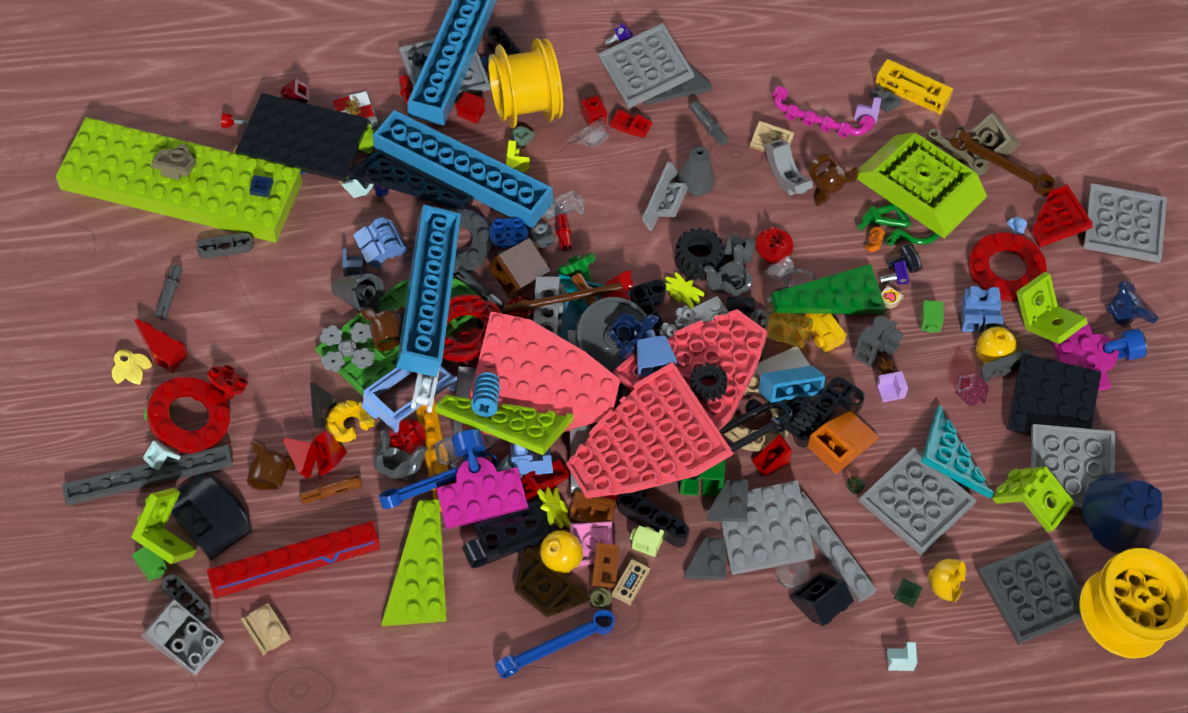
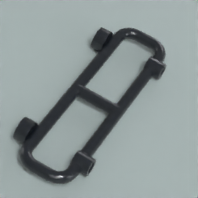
[675,399,793,482]

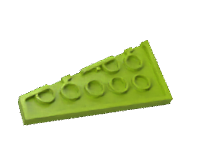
[435,395,574,455]
[382,499,447,626]

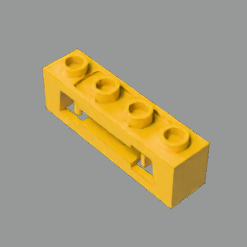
[875,59,953,115]

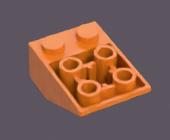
[807,411,879,474]

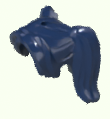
[1106,281,1158,325]
[607,313,658,359]

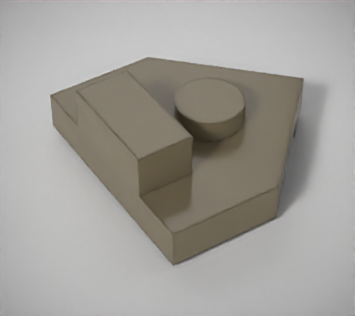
[151,144,196,180]

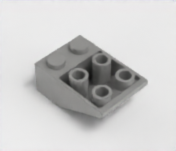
[141,600,224,675]

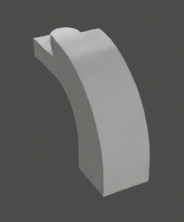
[765,139,813,196]

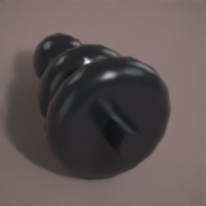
[408,50,428,66]

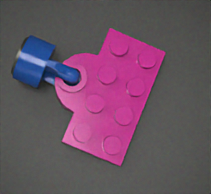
[1052,318,1148,391]
[436,428,528,529]

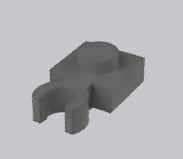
[869,85,901,113]

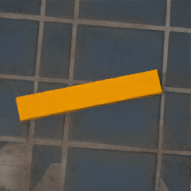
[416,398,452,511]

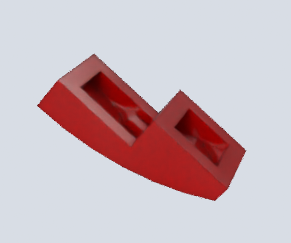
[609,109,653,138]

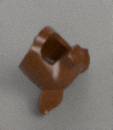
[809,154,858,206]
[360,307,405,352]
[247,439,295,490]

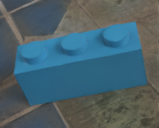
[759,365,825,403]

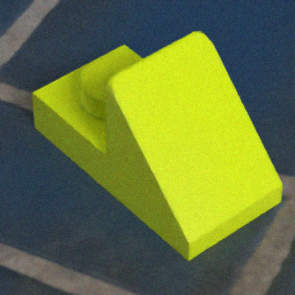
[506,140,530,173]

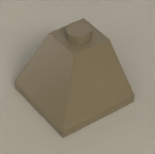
[969,112,1021,163]

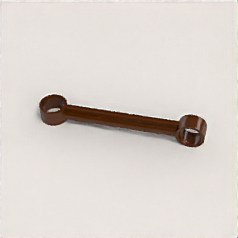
[950,130,1055,196]

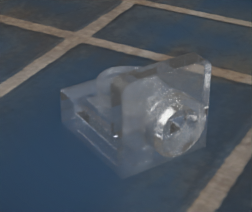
[554,190,585,215]

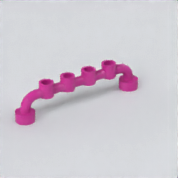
[772,86,876,138]

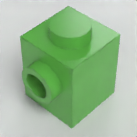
[920,300,944,333]
[132,547,167,582]

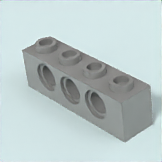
[534,277,564,338]

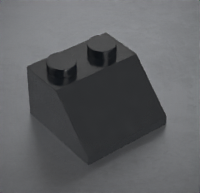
[789,572,854,626]

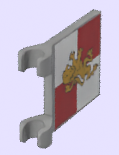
[331,91,379,131]

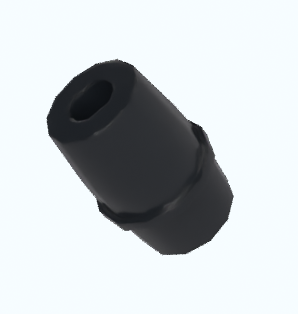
[886,244,923,273]
[727,296,755,316]

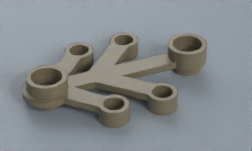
[926,126,989,176]

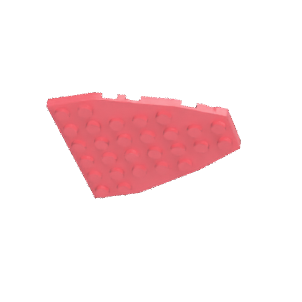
[612,310,767,431]
[462,312,620,437]
[566,362,733,498]

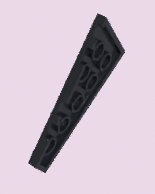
[346,150,474,210]

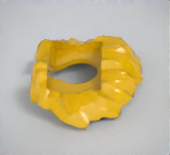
[325,400,375,443]

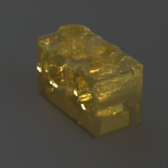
[767,310,813,348]

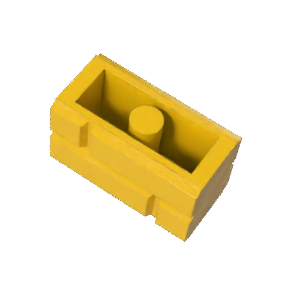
[803,313,847,353]

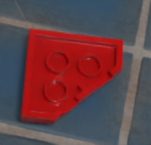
[1031,184,1093,248]

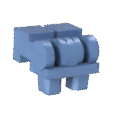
[353,217,407,269]
[961,286,1004,333]
[510,442,553,475]

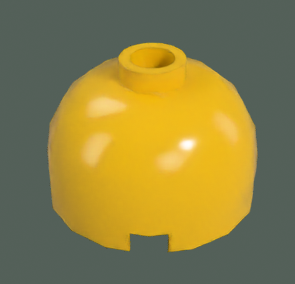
[976,326,1017,364]
[540,531,584,574]
[928,559,966,602]

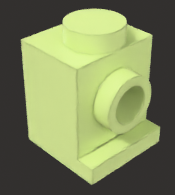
[630,526,664,557]

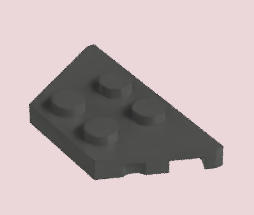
[644,66,712,105]

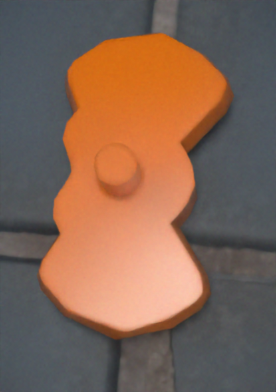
[865,227,885,253]

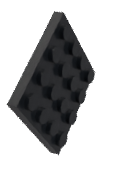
[1006,353,1102,436]

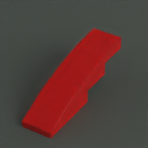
[521,459,570,503]

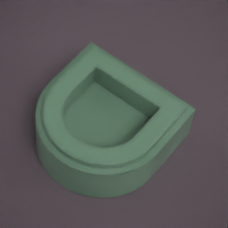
[512,126,534,148]

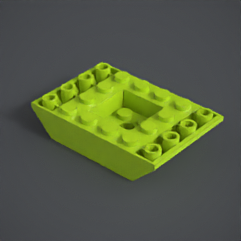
[857,132,987,239]

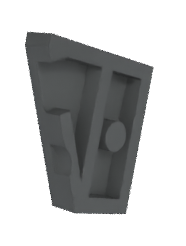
[707,480,748,521]
[685,538,726,580]

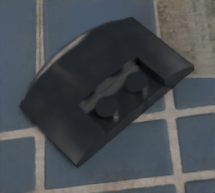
[171,473,252,561]

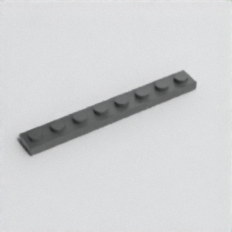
[62,445,233,506]

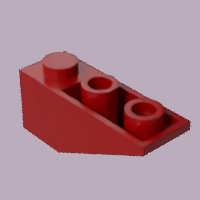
[134,318,187,373]

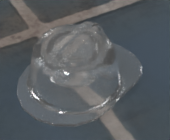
[567,117,610,147]

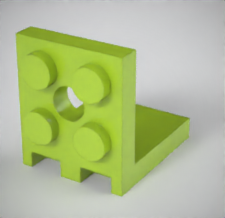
[1017,272,1088,344]
[992,466,1075,532]
[131,488,197,564]

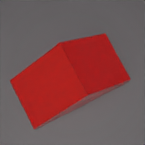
[752,435,792,477]
[282,438,319,479]

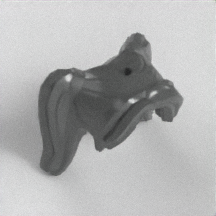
[704,244,752,297]
[373,430,428,482]

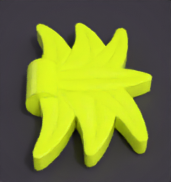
[665,272,705,309]
[537,487,571,529]

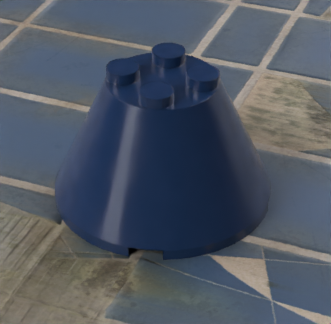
[1082,472,1163,553]

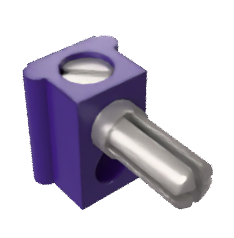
[605,23,634,46]
[880,260,909,285]

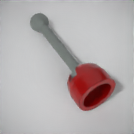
[221,113,249,128]

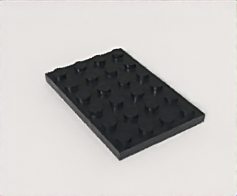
[235,93,369,182]

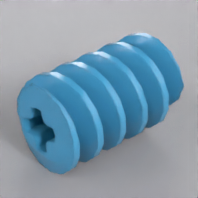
[472,372,500,417]

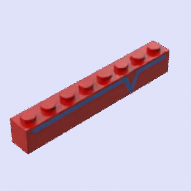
[206,520,380,599]

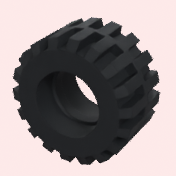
[675,228,724,281]

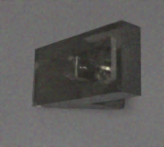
[310,382,337,428]

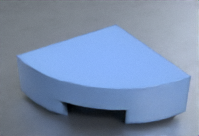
[1007,216,1027,235]

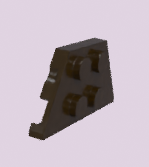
[514,547,590,618]

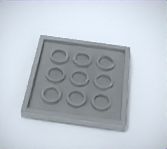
[598,23,694,109]
[399,39,491,98]
[1083,183,1167,263]
[1031,424,1115,510]
[859,447,977,556]
[716,480,815,575]

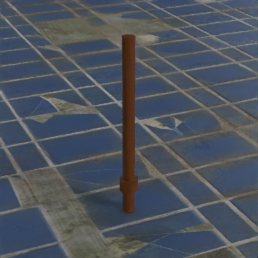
[504,283,622,313]

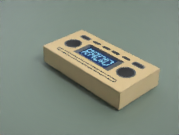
[612,559,650,606]

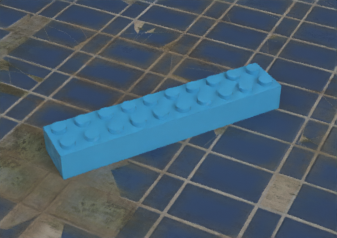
[407,0,497,125]
[373,110,553,228]
[396,204,461,377]

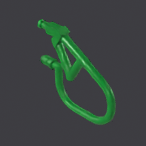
[857,203,940,246]

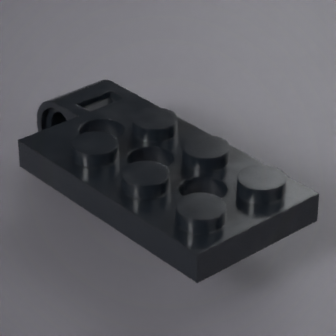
[462,499,557,568]

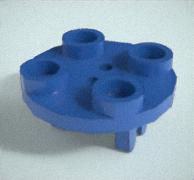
[489,218,528,248]

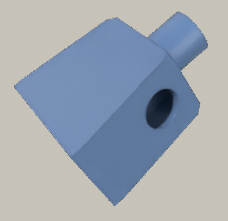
[637,330,677,378]

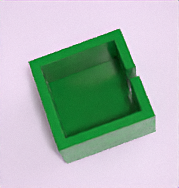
[680,460,725,497]

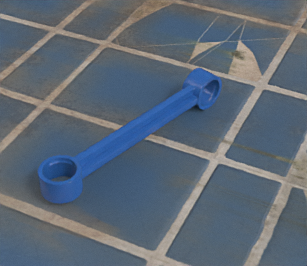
[378,451,498,509]
[495,610,615,679]

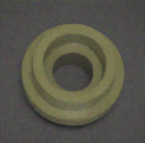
[591,587,612,608]

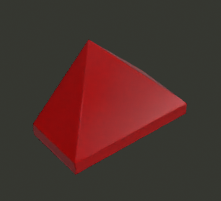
[312,430,347,476]

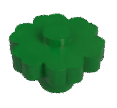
[557,252,596,281]

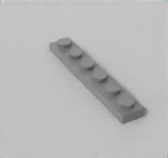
[801,492,877,603]

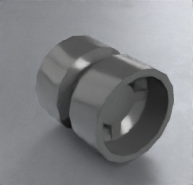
[724,233,756,264]

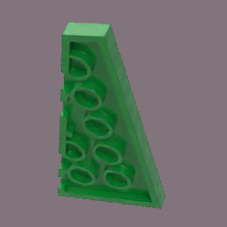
[771,264,887,314]

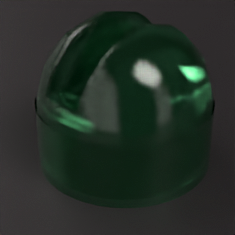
[846,476,864,494]

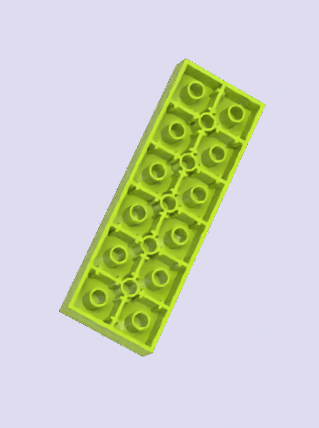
[56,117,303,243]

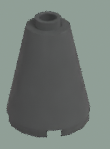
[678,146,715,196]
[331,273,385,311]

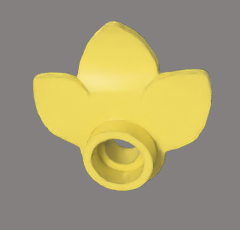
[112,349,152,385]

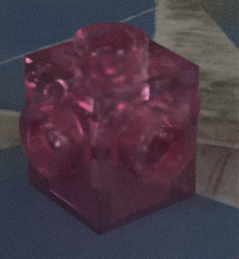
[955,373,989,406]

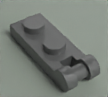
[978,349,1033,384]

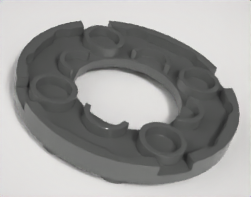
[415,207,492,275]

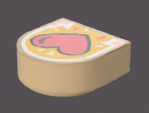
[881,285,904,309]

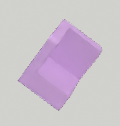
[854,97,881,124]
[876,371,908,402]

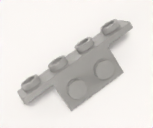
[642,162,688,231]

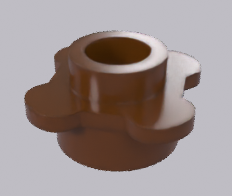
[877,357,895,375]

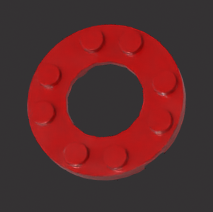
[968,232,1047,301]
[442,295,502,362]
[146,377,230,453]

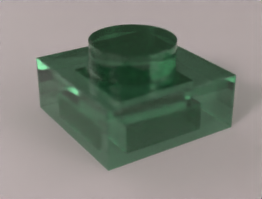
[894,578,923,608]

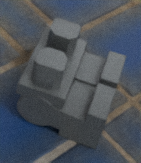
[853,316,904,367]

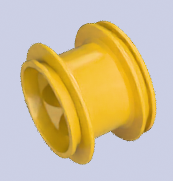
[488,38,563,128]
[1079,548,1188,659]

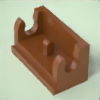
[570,491,616,523]
[592,543,620,588]

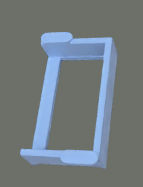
[362,365,457,433]

